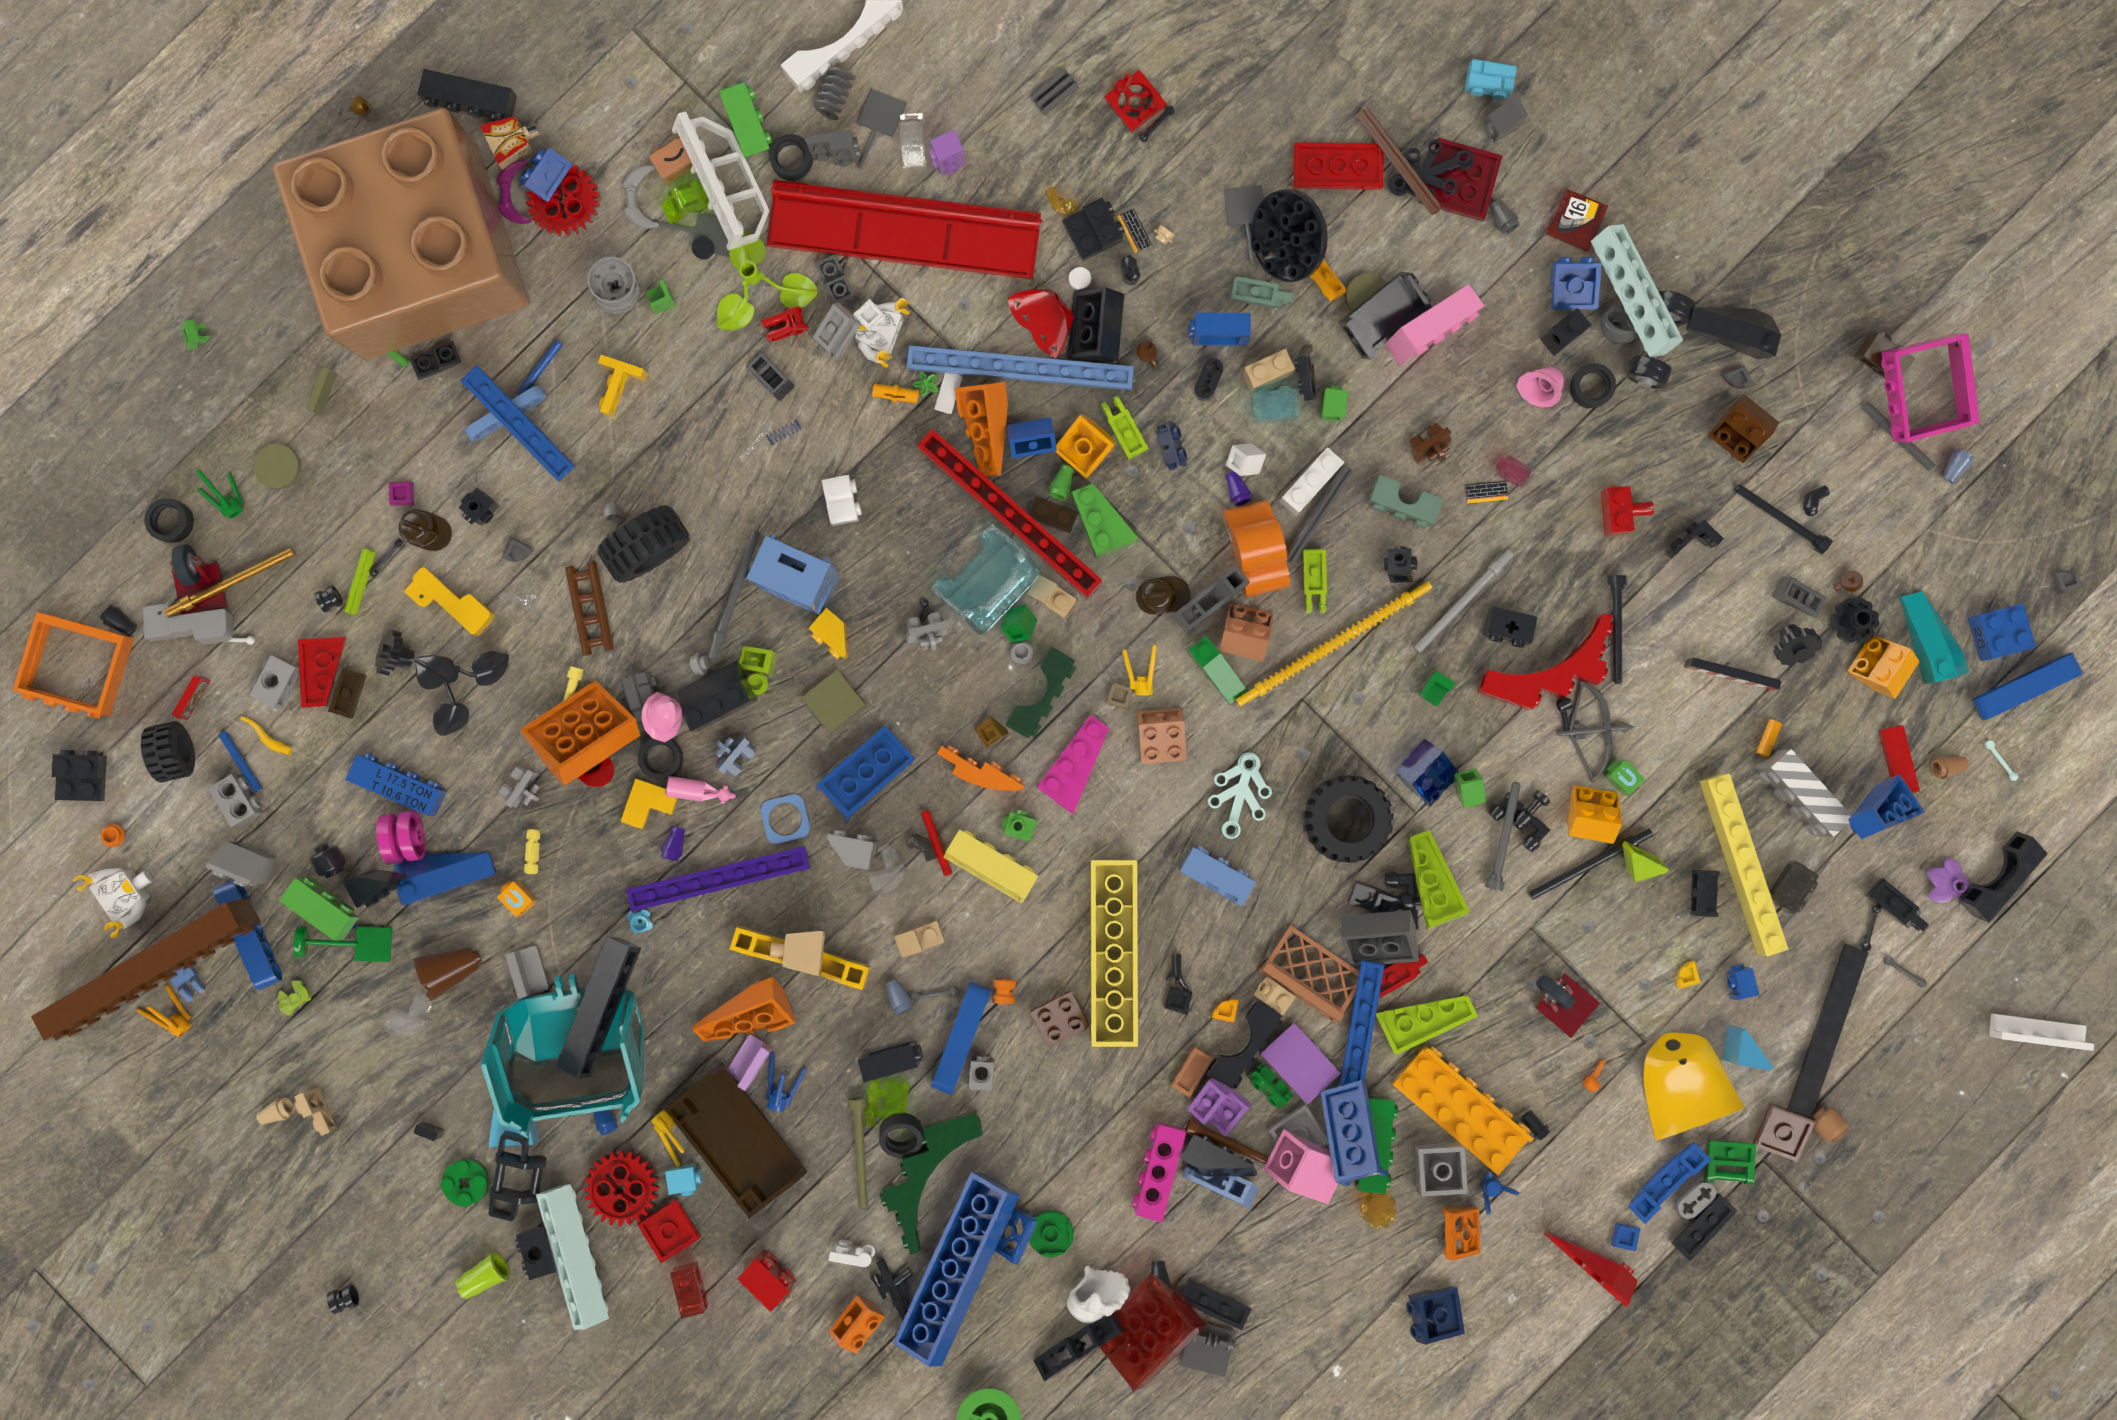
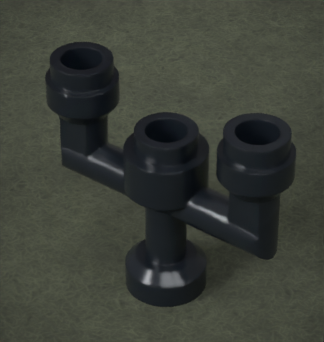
[1488,790,1551,853]
[1385,872,1422,930]

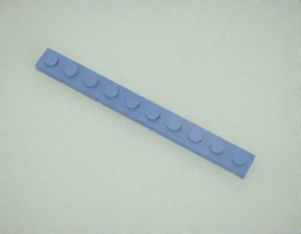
[907,346,1134,391]

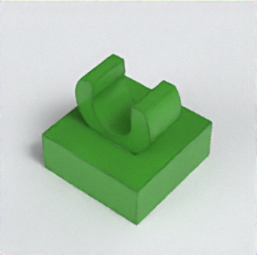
[181,320,209,350]

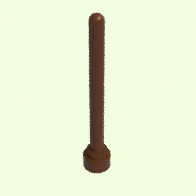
[1185,1117,1269,1165]

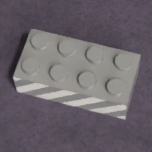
[1755,749,1851,837]

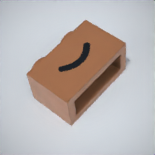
[648,135,692,186]

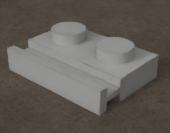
[813,302,862,359]

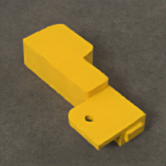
[403,566,495,636]

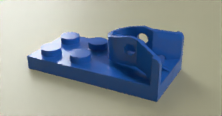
[815,726,915,822]
[1321,1080,1389,1186]

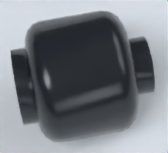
[310,843,346,879]

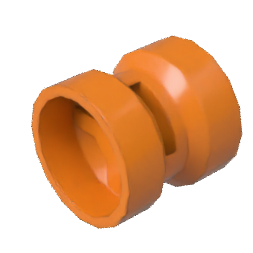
[992,979,1016,1004]

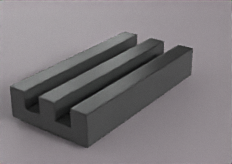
[1031,68,1079,115]

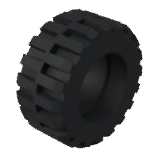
[598,505,689,583]
[1303,775,1394,863]

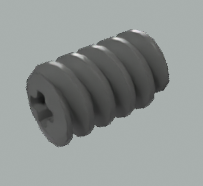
[814,67,856,120]

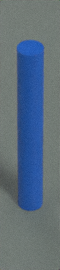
[515,340,563,396]
[218,731,263,793]

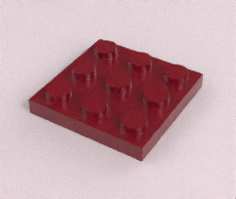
[1418,137,1503,222]

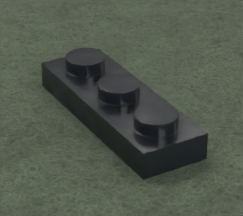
[1671,1193,1737,1261]
[1178,1278,1251,1330]

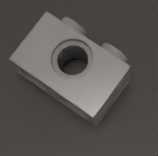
[249,655,300,709]

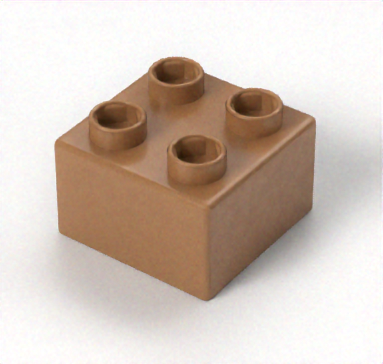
[273,108,529,360]

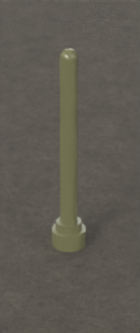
[848,1097,868,1209]

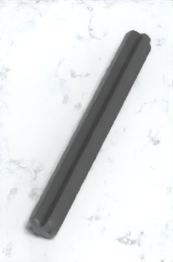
[1287,466,1353,564]

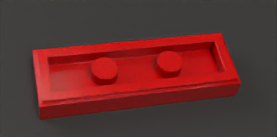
[1878,725,1920,793]

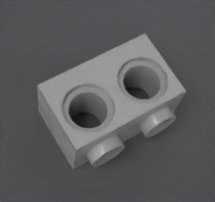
[208,774,263,827]

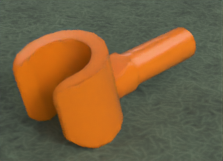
[1583,1060,1606,1092]

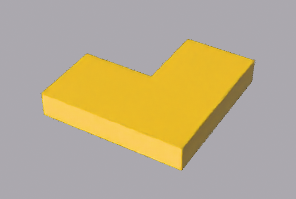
[621,779,678,829]

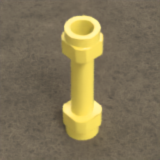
[563,666,583,701]

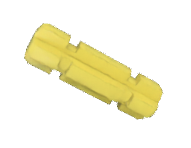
[524,829,540,874]

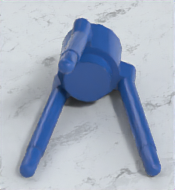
[766,1052,807,1112]
[1481,1172,1519,1215]

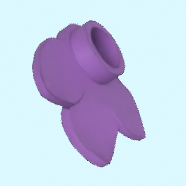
[1926,858,1970,903]

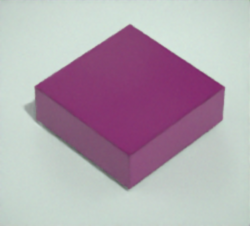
[389,482,414,506]

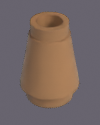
[1931,757,1969,779]

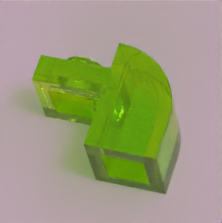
[661,181,709,224]

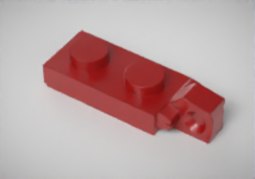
[1379,954,1429,999]

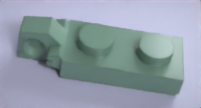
[1230,276,1294,308]

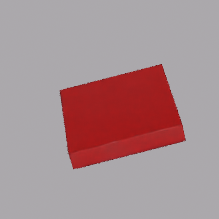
[637,1198,702,1263]

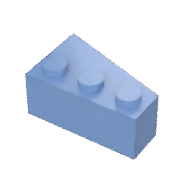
[1179,846,1256,906]

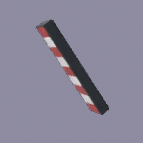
[1684,658,1782,690]

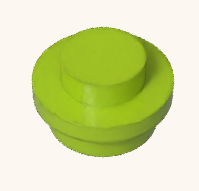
[747,672,769,695]

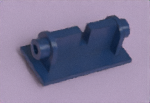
[1156,421,1188,470]

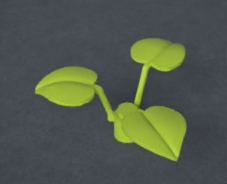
[717,230,818,331]

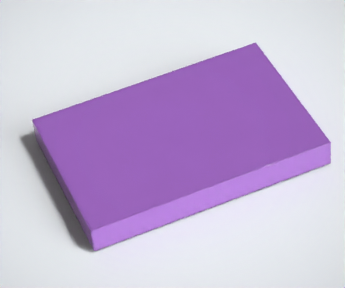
[1260,1022,1341,1105]

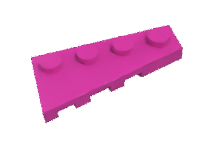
[1037,715,1109,814]

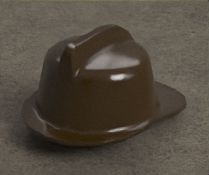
[398,509,452,551]
[1136,576,1190,615]

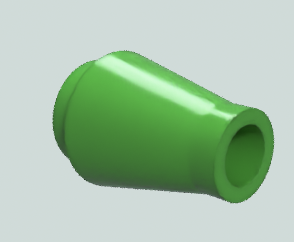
[1049,465,1074,501]

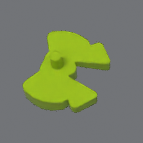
[277,981,311,1016]

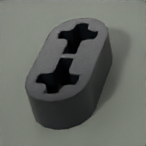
[1194,358,1223,401]

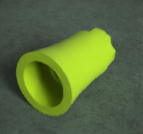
[455,1251,511,1299]

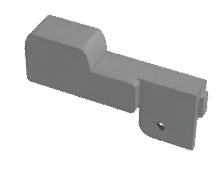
[143,604,234,645]

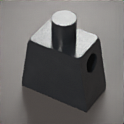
[1540,308,1592,356]

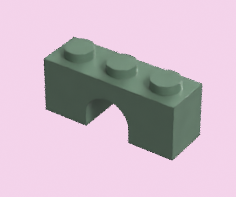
[1367,475,1444,529]

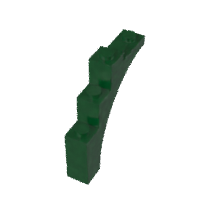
[880,1110,983,1255]

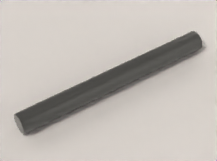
[1862,403,1935,471]

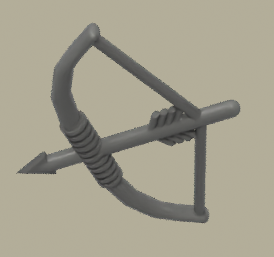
[1557,681,1635,782]

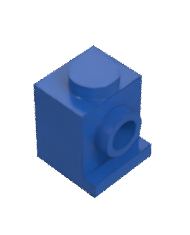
[1727,964,1759,1000]

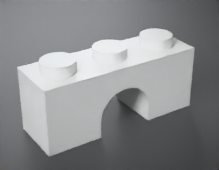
[1279,447,1344,516]

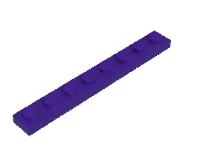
[626,846,811,912]

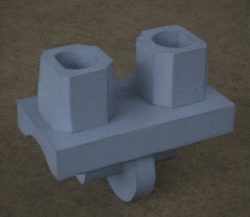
[715,734,756,777]

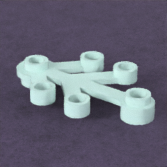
[1208,753,1272,839]

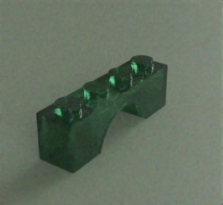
[1005,647,1077,740]

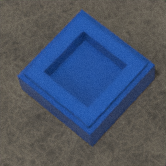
[1611,1222,1640,1251]

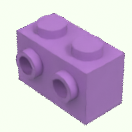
[928,129,966,175]

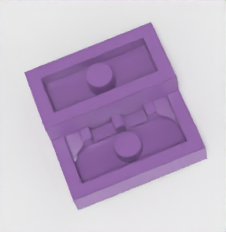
[1187,1078,1252,1137]

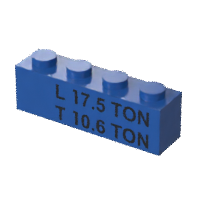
[345,753,447,816]

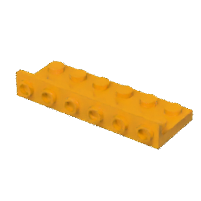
[1392,1046,1533,1176]

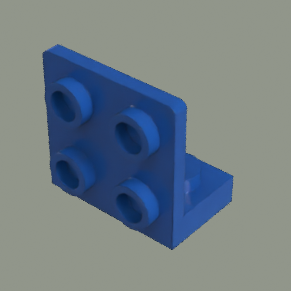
[518,148,572,202]

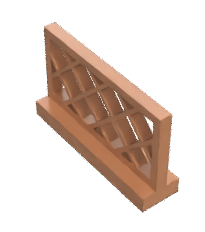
[1259,925,1359,1023]

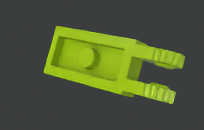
[1100,395,1149,461]
[1302,549,1327,613]

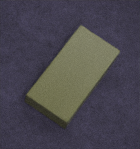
[306,367,337,416]

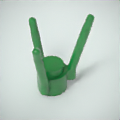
[196,470,245,519]

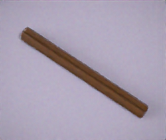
[1357,108,1442,215]

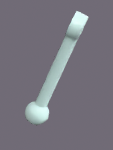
[1984,741,2019,781]

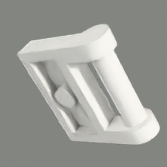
[828,1240,875,1267]

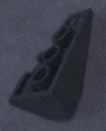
[1686,307,1781,359]

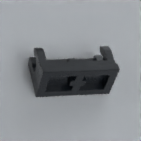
[1690,870,1720,917]

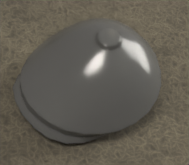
[1600,304,1638,343]

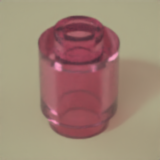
[1495,455,1531,486]

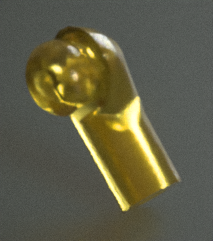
[1045,187,1076,214]

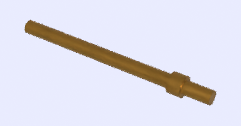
[164,548,295,618]

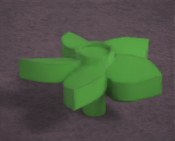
[912,371,938,398]

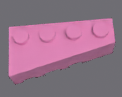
[1385,284,1484,366]

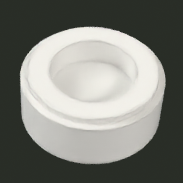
[1069,267,1091,291]

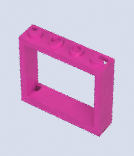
[1881,333,1980,443]

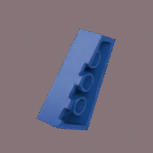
[1848,774,1925,839]

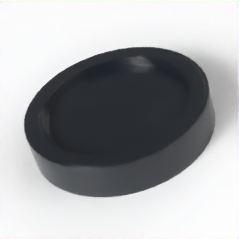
[692,236,715,260]

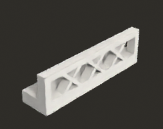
[1989,1014,2094,1051]

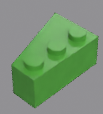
[1072,484,1139,558]

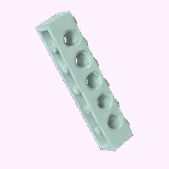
[1591,224,1683,357]

